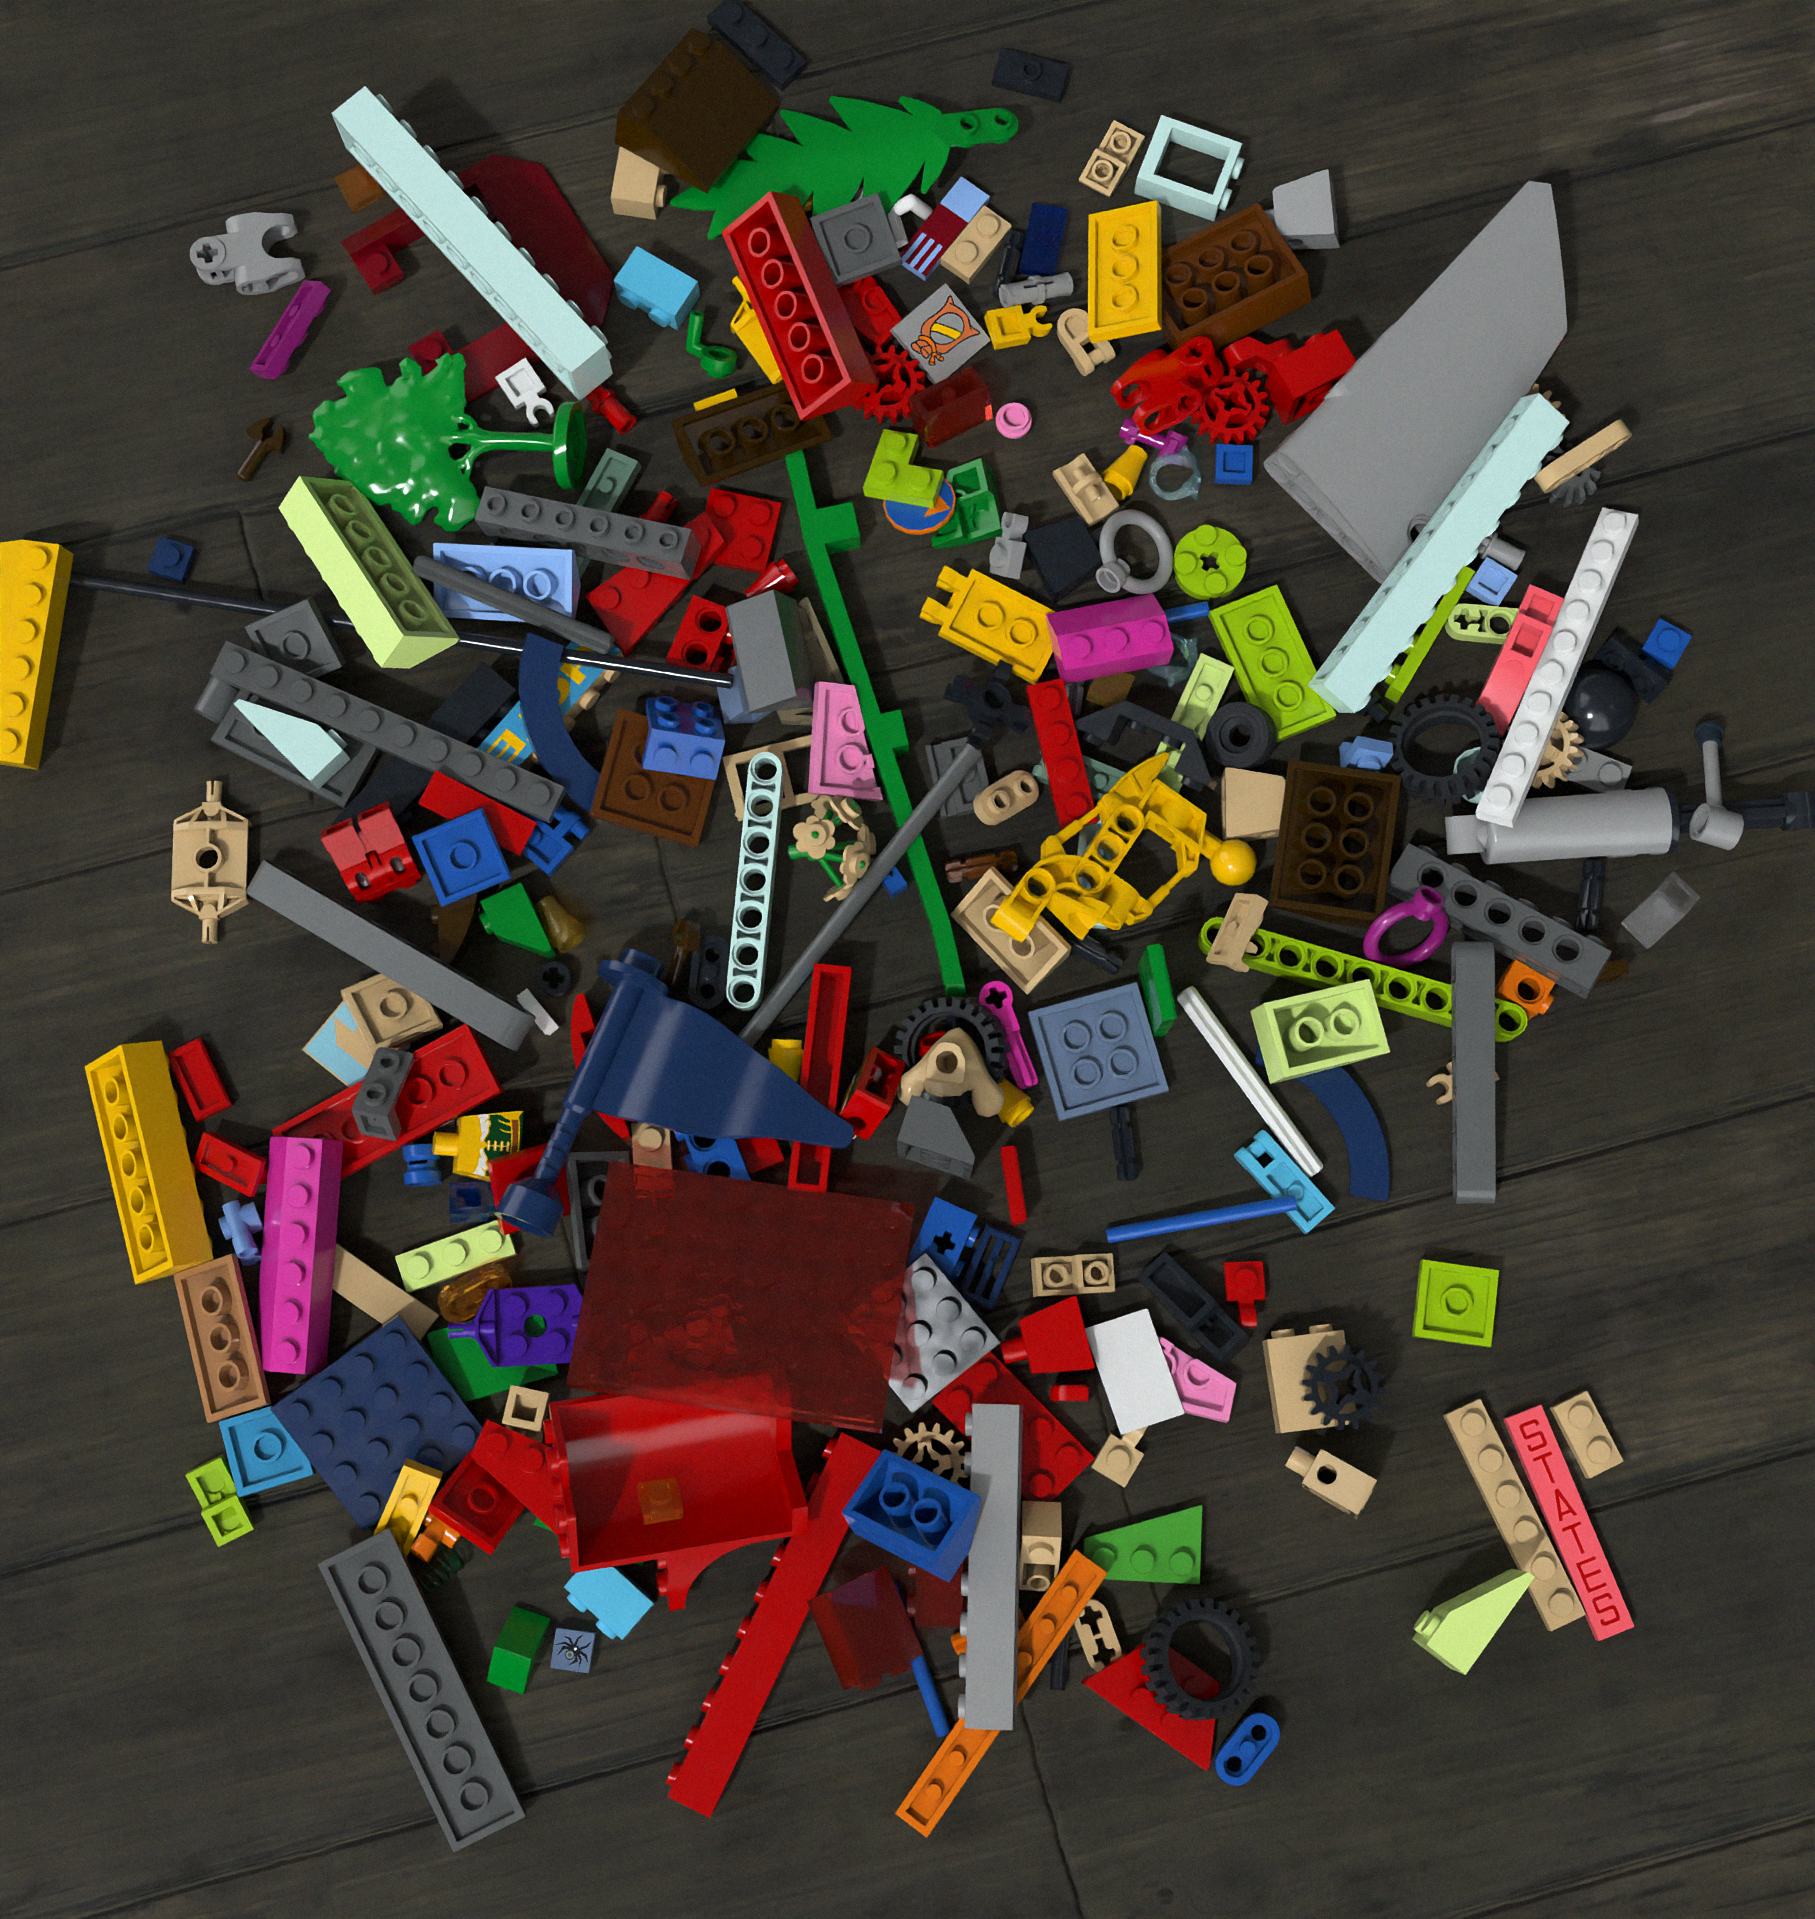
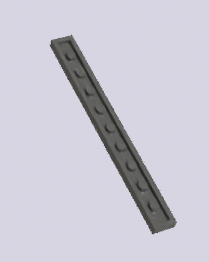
[210,641,566,824]

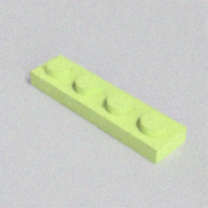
[1154,653,1235,794]

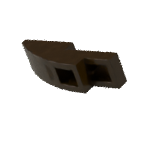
[431,820,485,969]

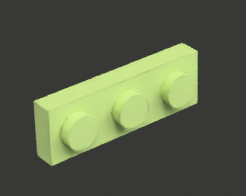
[395,1220,517,1293]

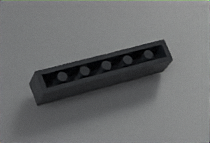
[331,661,520,853]

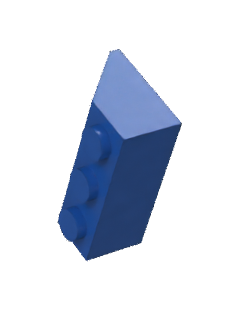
[842,1449,981,1582]

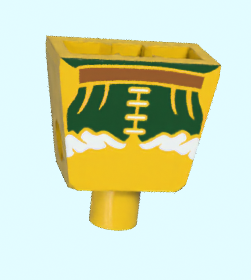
[432,1111,523,1182]

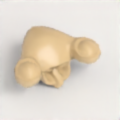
[897,1027,1004,1117]

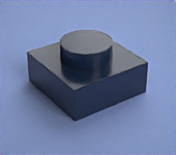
[147,536,197,584]

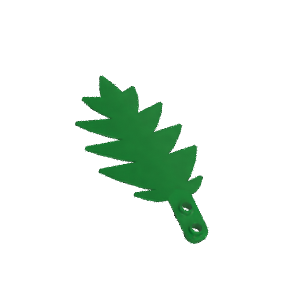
[670,96,1018,245]

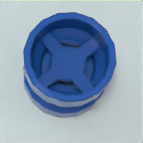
[402,1144,443,1186]

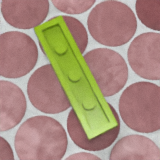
[1384,566,1476,703]

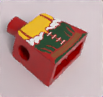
[837,1046,906,1139]

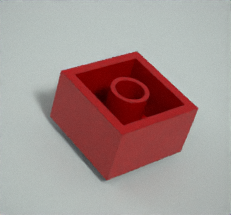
[1264,329,1356,426]

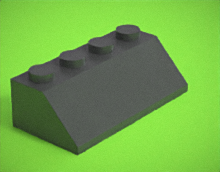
[897,1092,975,1180]

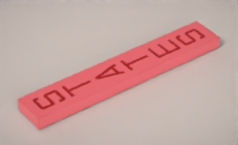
[1503,1405,1635,1641]

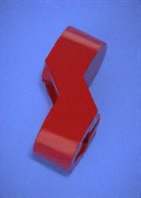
[1221,337,1295,375]

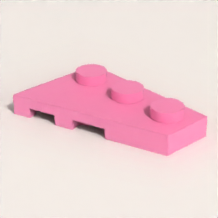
[1157,1336,1237,1423]

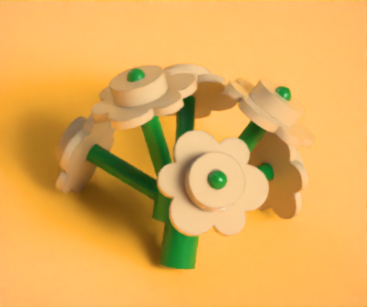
[788,794,877,902]

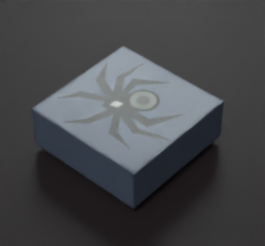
[550,1627,596,1673]

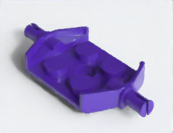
[448,1284,620,1367]

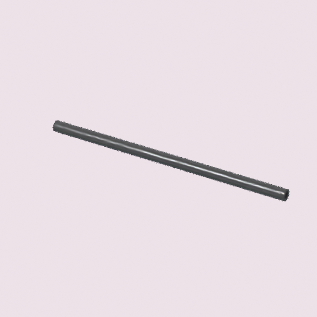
[738,743,981,1048]

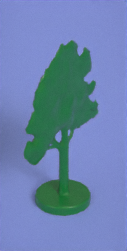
[309,352,587,532]

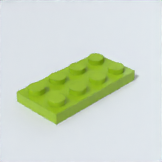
[1208,584,1337,743]

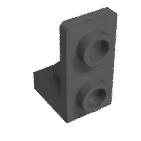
[351,1047,415,1141]

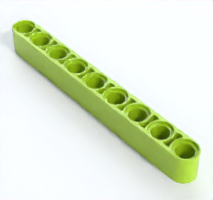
[1198,917,1528,1042]

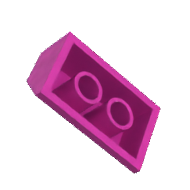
[1045,593,1174,685]

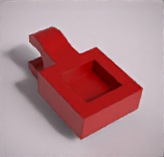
[1223,1261,1265,1329]

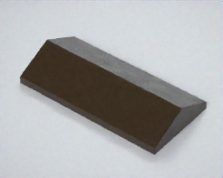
[671,381,833,487]

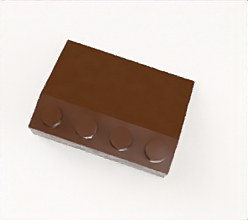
[1161,203,1312,358]

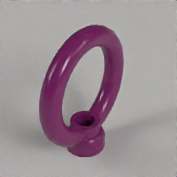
[1363,886,1449,970]

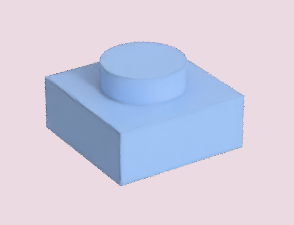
[1465,557,1518,606]

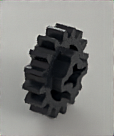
[1299,1344,1387,1430]

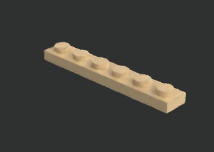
[1443,1399,1586,1631]

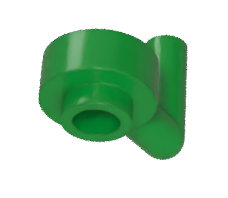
[686,310,737,378]

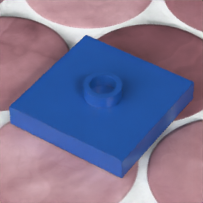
[412,808,513,907]

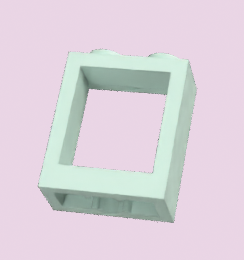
[1134,115,1245,221]

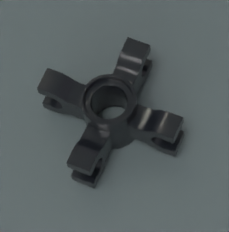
[943,660,1033,750]

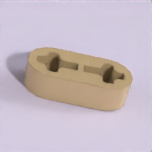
[1074,1599,1122,1672]

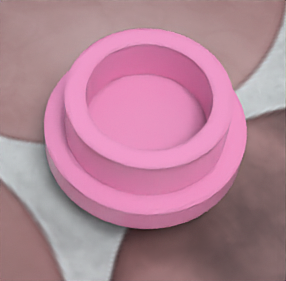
[996,403,1032,439]

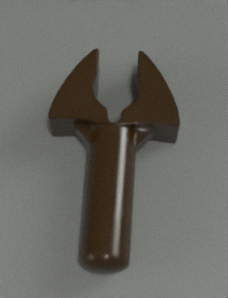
[236,417,286,482]
[665,918,700,990]

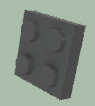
[810,193,903,288]
[245,596,347,678]

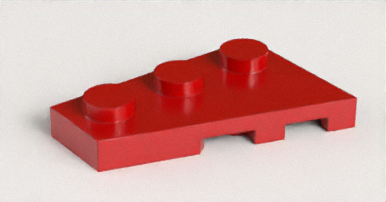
[470,1419,564,1536]

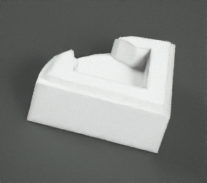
[517,988,559,1035]

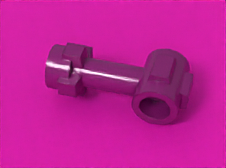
[1119,417,1189,465]

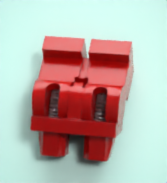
[321,800,422,905]

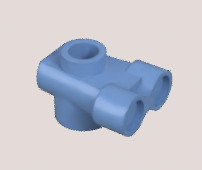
[218,1200,264,1266]

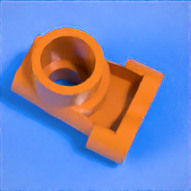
[410,1512,462,1564]

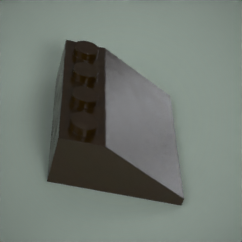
[615,27,780,194]
[1268,760,1401,929]

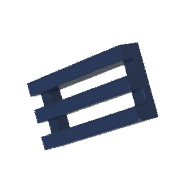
[960,1224,1022,1310]

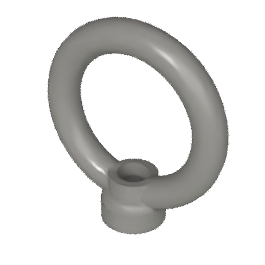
[1096,509,1174,595]

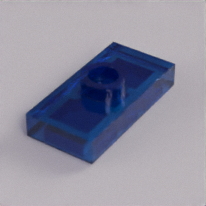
[1019,203,1068,277]

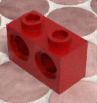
[665,595,733,687]

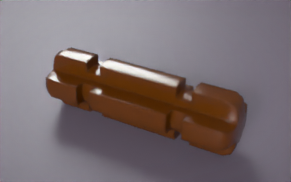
[945,849,1018,883]

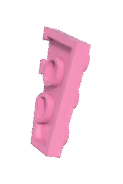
[808,681,883,801]

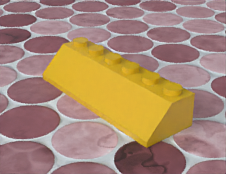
[0,540,74,770]
[84,1040,214,1285]

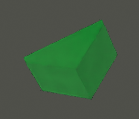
[487,1605,551,1695]

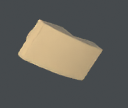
[1079,120,1145,198]
[1031,1253,1115,1297]

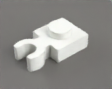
[495,358,555,428]

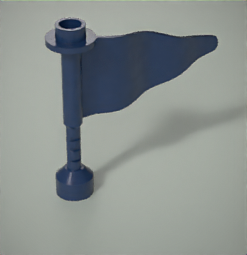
[495,948,854,1239]

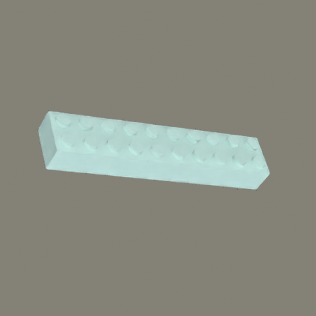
[331,86,613,401]

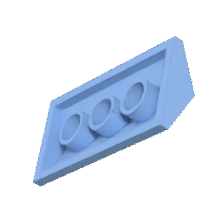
[433,542,581,622]

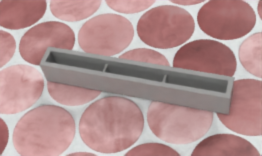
[958,1404,1023,1730]

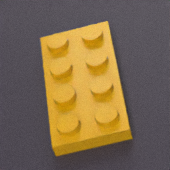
[1088,200,1162,343]

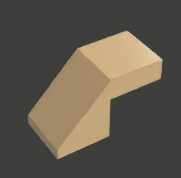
[502,1385,550,1443]

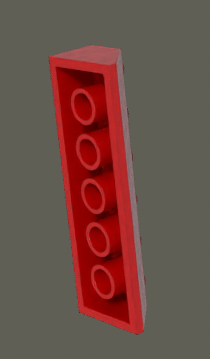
[722,191,878,421]

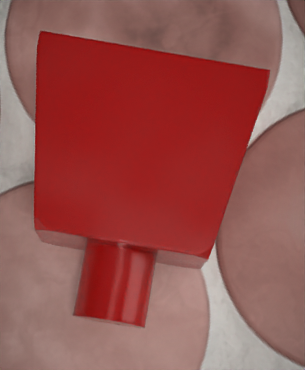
[1000,1296,1095,1374]

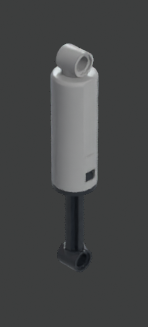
[1445,786,1815,864]

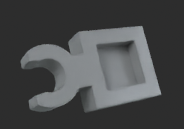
[989,512,1028,579]

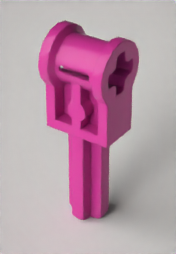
[978,981,1038,1090]

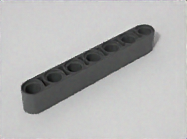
[1451,941,1496,1204]

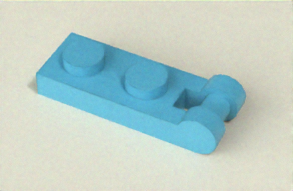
[1234,1130,1335,1234]

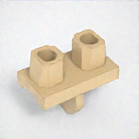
[1053,453,1119,528]

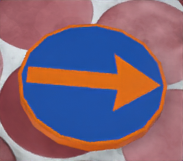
[883,478,956,535]

